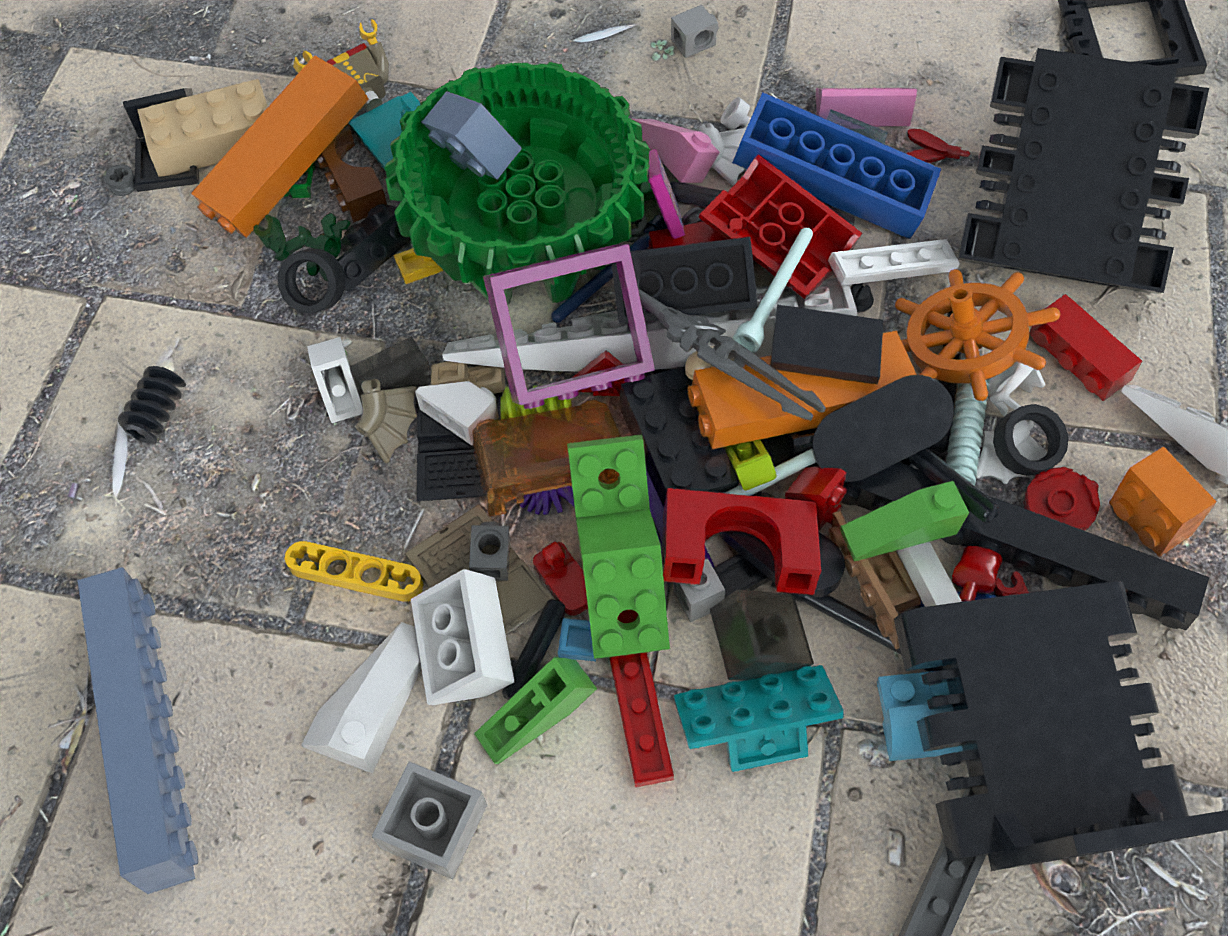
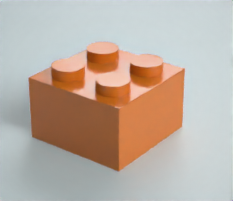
[1109,446,1217,557]

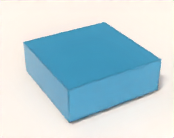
[558,618,596,662]

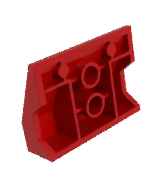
[698,154,863,299]

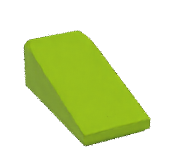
[724,440,777,491]

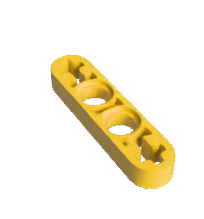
[284,541,424,602]

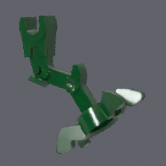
[254,213,351,282]

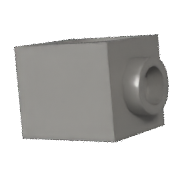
[671,5,719,58]
[674,559,725,622]

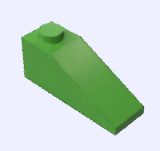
[840,481,969,562]
[474,657,597,764]

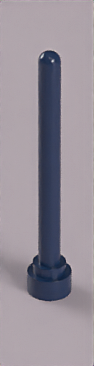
[551,215,668,323]

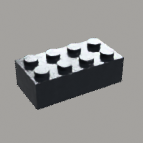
[611,237,758,324]
[619,366,739,507]

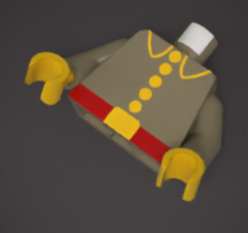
[293,19,389,111]

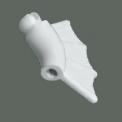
[698,123,747,186]
[975,420,1047,484]

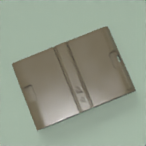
[405,504,554,635]

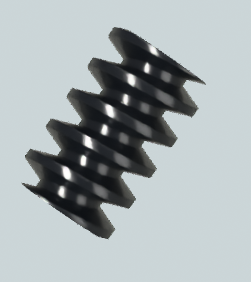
[118,366,186,445]

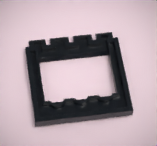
[1058,0,1207,77]

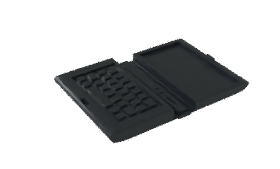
[417,392,505,502]

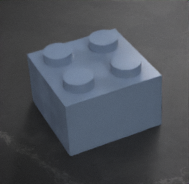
[422,91,522,179]

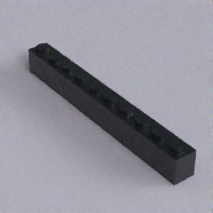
[841,462,1210,631]

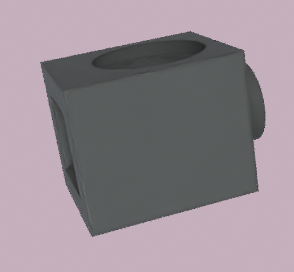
[469,522,510,581]

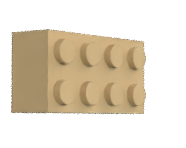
[138,79,268,177]

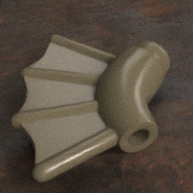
[355,379,417,463]

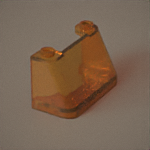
[471,400,621,517]

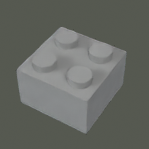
[372,761,487,880]

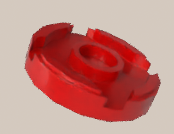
[1023,467,1100,531]

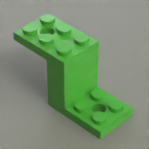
[567,435,670,659]

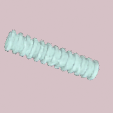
[946,378,991,486]

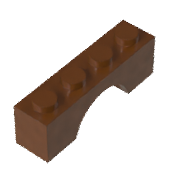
[316,123,387,223]

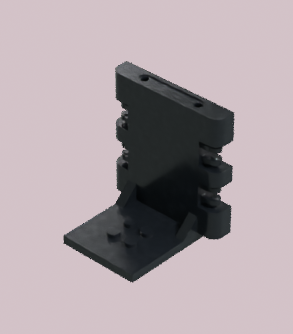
[958,48,1209,294]
[894,581,1228,871]

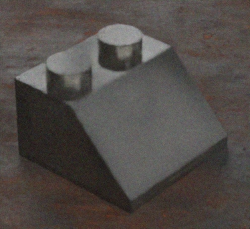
[710,590,814,680]

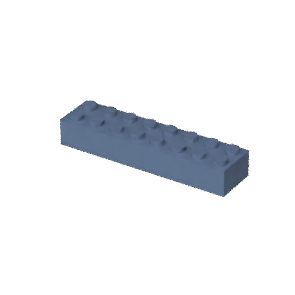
[77,567,198,894]

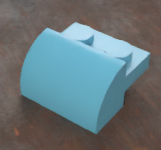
[877,671,963,761]

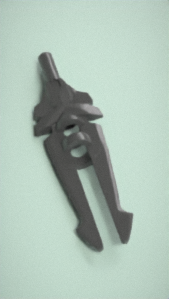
[638,290,826,421]

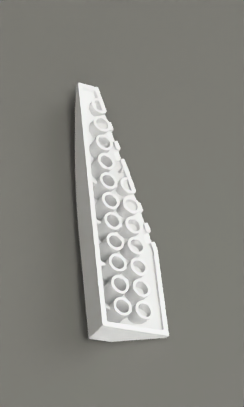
[442,278,857,372]

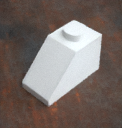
[307,337,363,423]
[415,381,499,445]

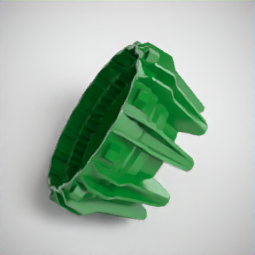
[385,62,649,306]

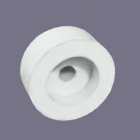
[720,97,751,130]

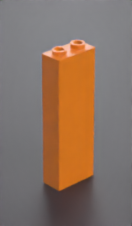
[191,55,369,238]
[688,331,917,449]

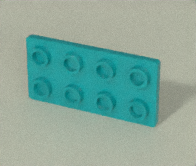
[349,92,420,170]
[674,665,844,772]

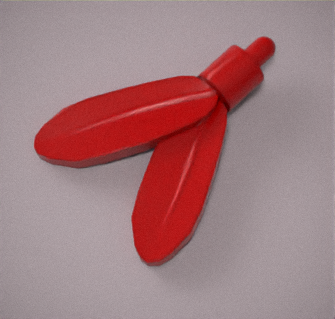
[906,128,970,163]

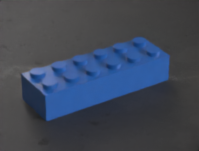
[732,92,941,239]

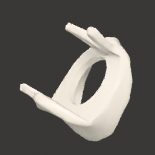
[988,361,1045,416]

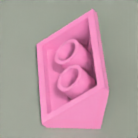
[816,88,917,127]

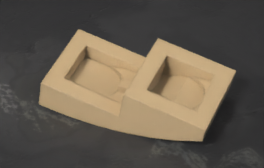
[431,361,505,394]

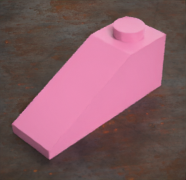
[632,119,720,183]

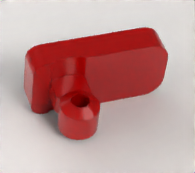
[533,541,588,616]

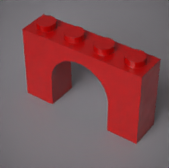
[662,488,821,595]

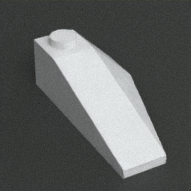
[1121,385,1228,484]
[301,622,422,774]

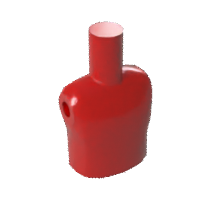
[952,546,1002,602]

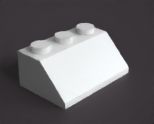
[411,569,514,705]

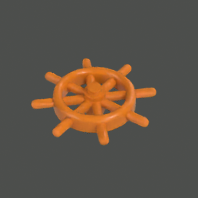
[895,269,1060,401]

